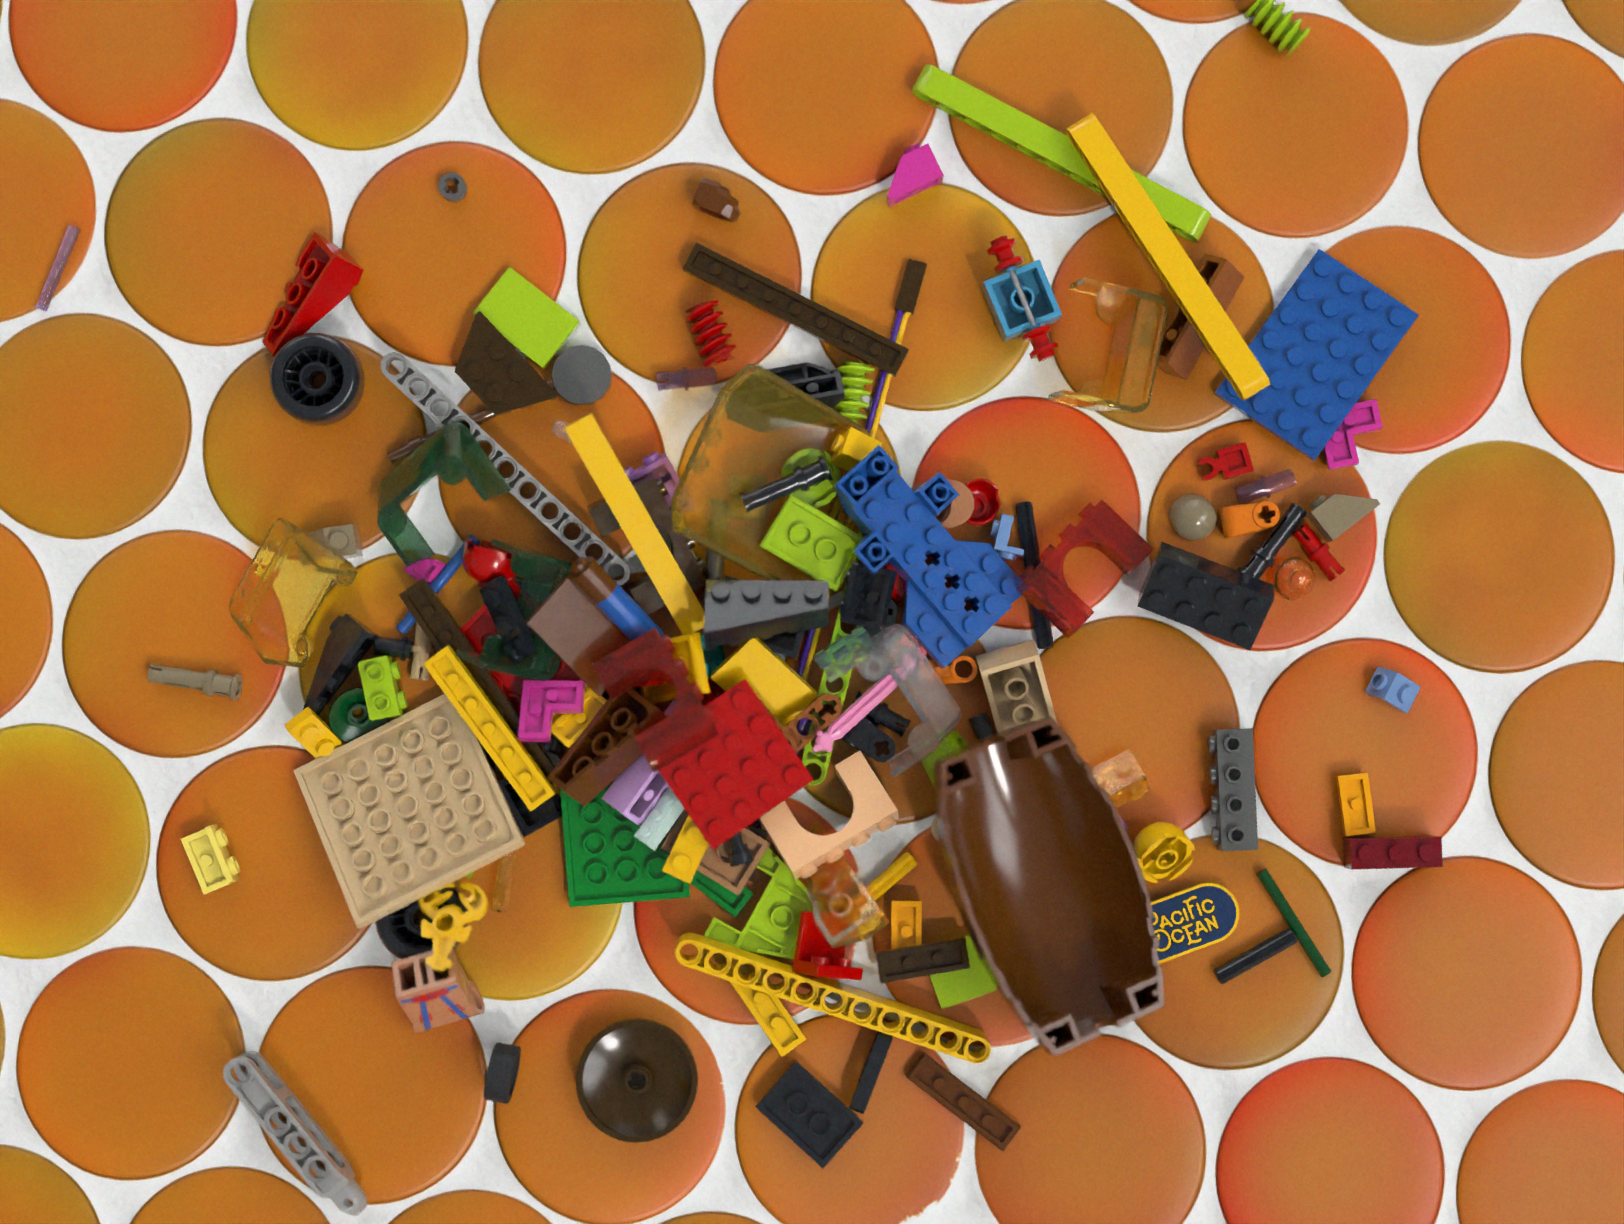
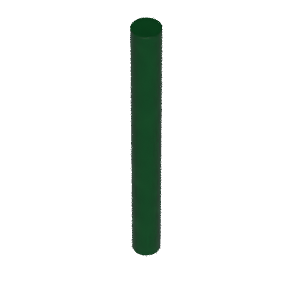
[1256,868,1331,977]

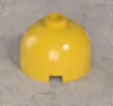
[1132,822,1195,883]

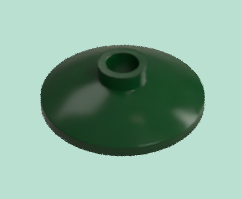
[329,687,389,743]

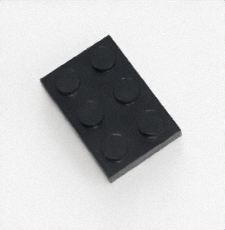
[755,1060,864,1168]

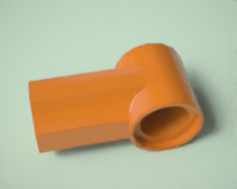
[917,656,977,687]

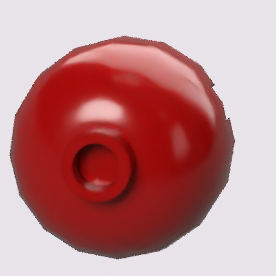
[462,539,524,588]

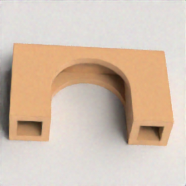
[759,751,899,880]

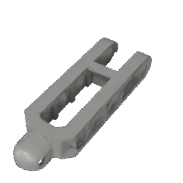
[223,1051,367,1216]

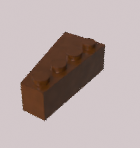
[547,681,677,806]

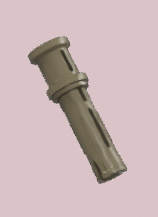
[148,663,243,701]

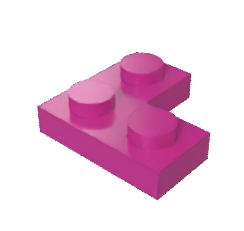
[1324,399,1383,471]
[518,680,585,742]

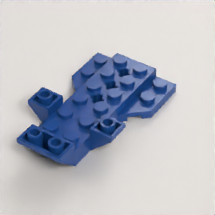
[835,445,1028,668]

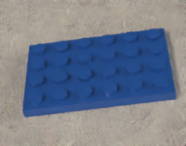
[1215,249,1419,462]

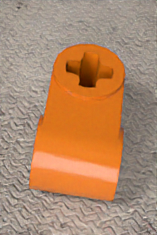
[1219,501,1280,539]

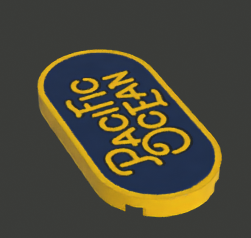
[1151,882,1239,964]

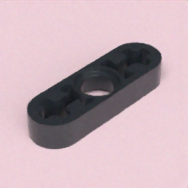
[849,1031,893,1114]

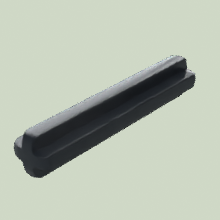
[1214,929,1297,984]

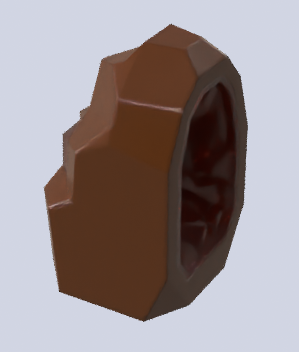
[692,177,741,223]

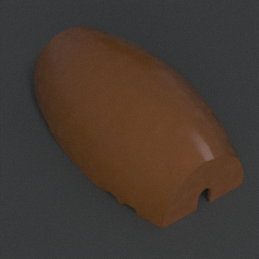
[934,717,1164,1056]

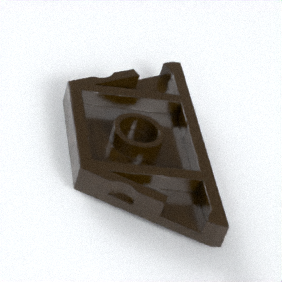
[454,311,559,417]

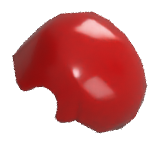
[965,478,1001,526]

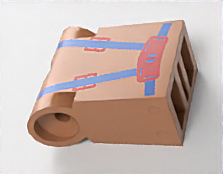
[391,949,485,1034]

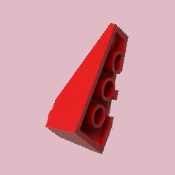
[262,232,364,356]

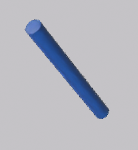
[396,534,480,635]

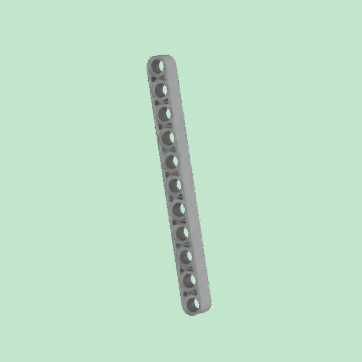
[381,352,630,586]

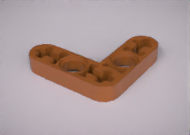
[756,694,842,753]

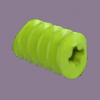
[1244,0,1311,57]
[829,361,875,426]

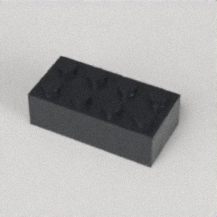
[1137,542,1275,650]

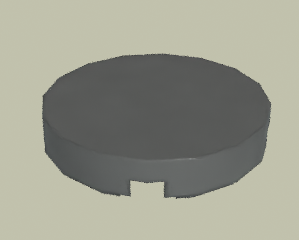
[552,345,612,405]

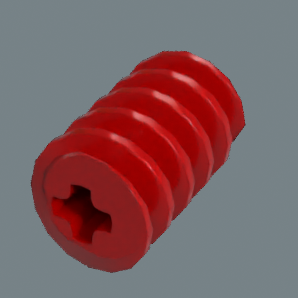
[685,300,736,368]

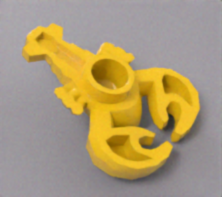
[418,882,488,971]

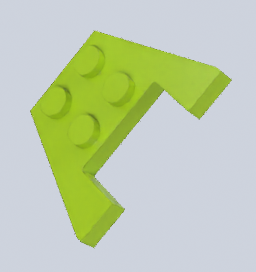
[703,847,823,959]

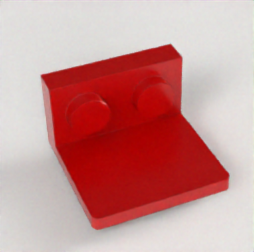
[793,911,863,980]

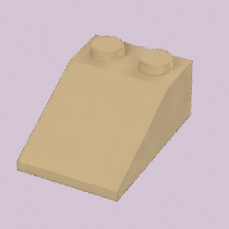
[975,639,1058,733]

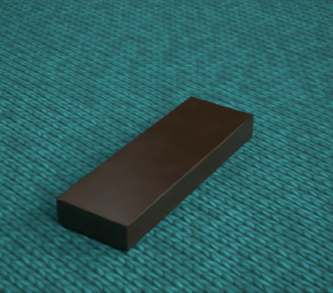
[875,937,970,984]

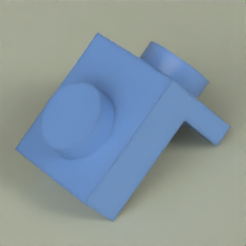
[990,514,1024,561]
[1365,667,1421,714]

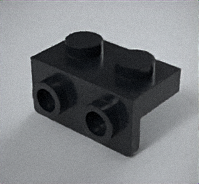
[839,562,897,631]

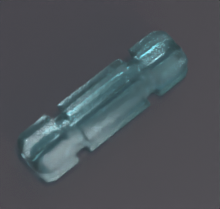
[814,626,870,669]

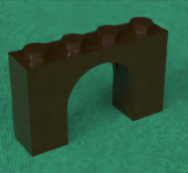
[587,473,709,615]

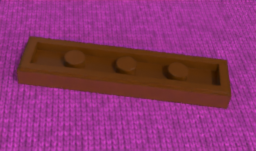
[906,1052,1021,1151]

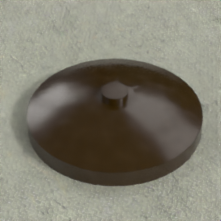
[576,1018,698,1143]

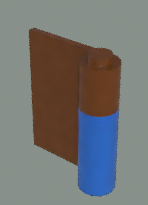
[526,556,663,696]

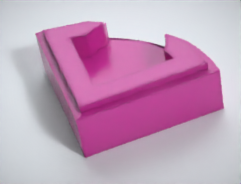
[403,559,446,584]

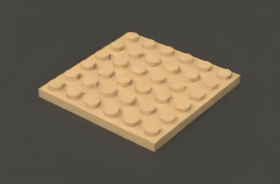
[293,694,526,929]

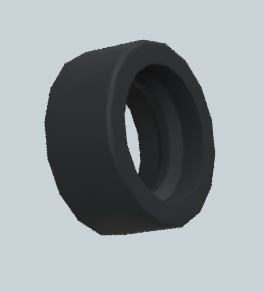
[484,1042,521,1104]

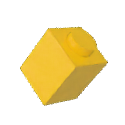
[830,427,882,472]

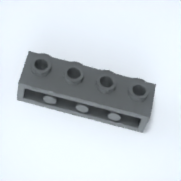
[1207,728,1258,851]

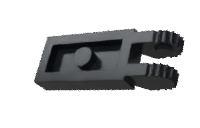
[479,575,536,664]

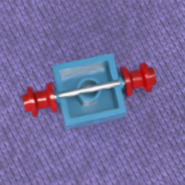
[981,235,1062,362]

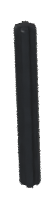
[1016,501,1054,649]

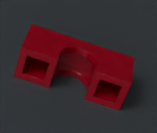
[1343,835,1443,870]

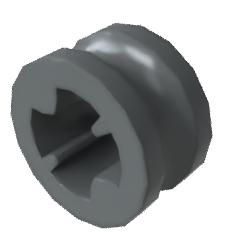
[438,172,467,202]

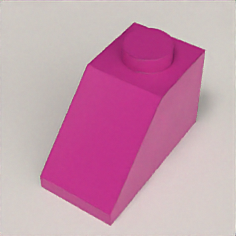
[886,144,944,207]

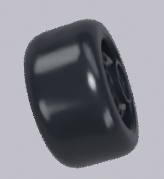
[270,333,365,426]
[375,884,468,959]

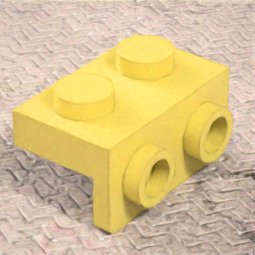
[181,824,240,895]

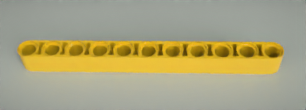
[1065,113,1270,401]
[675,932,991,1064]

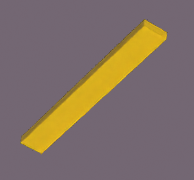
[564,413,705,635]

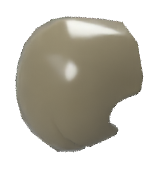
[1169,493,1217,541]

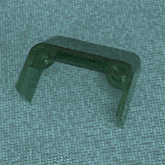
[377,422,511,567]
[456,539,573,681]

